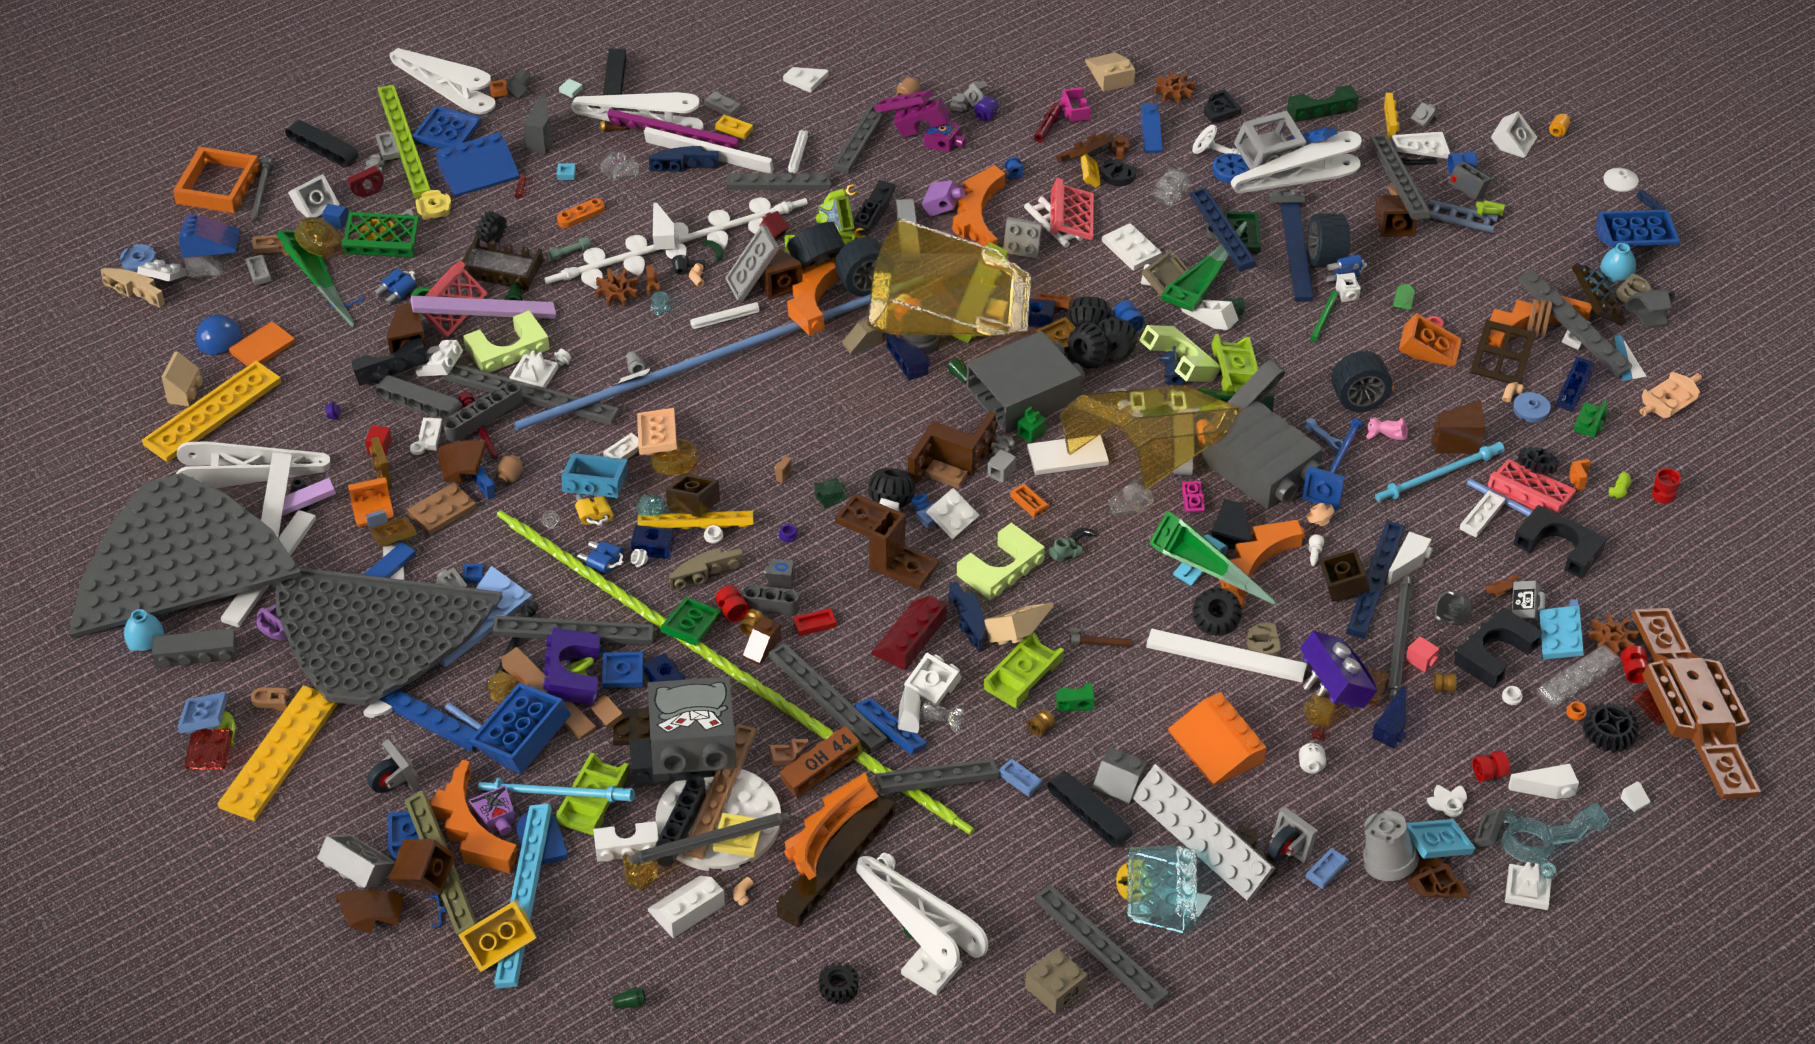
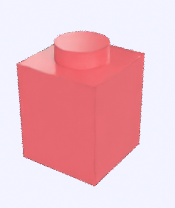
[1406,636,1439,672]

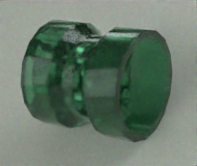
[1224,297,1245,315]

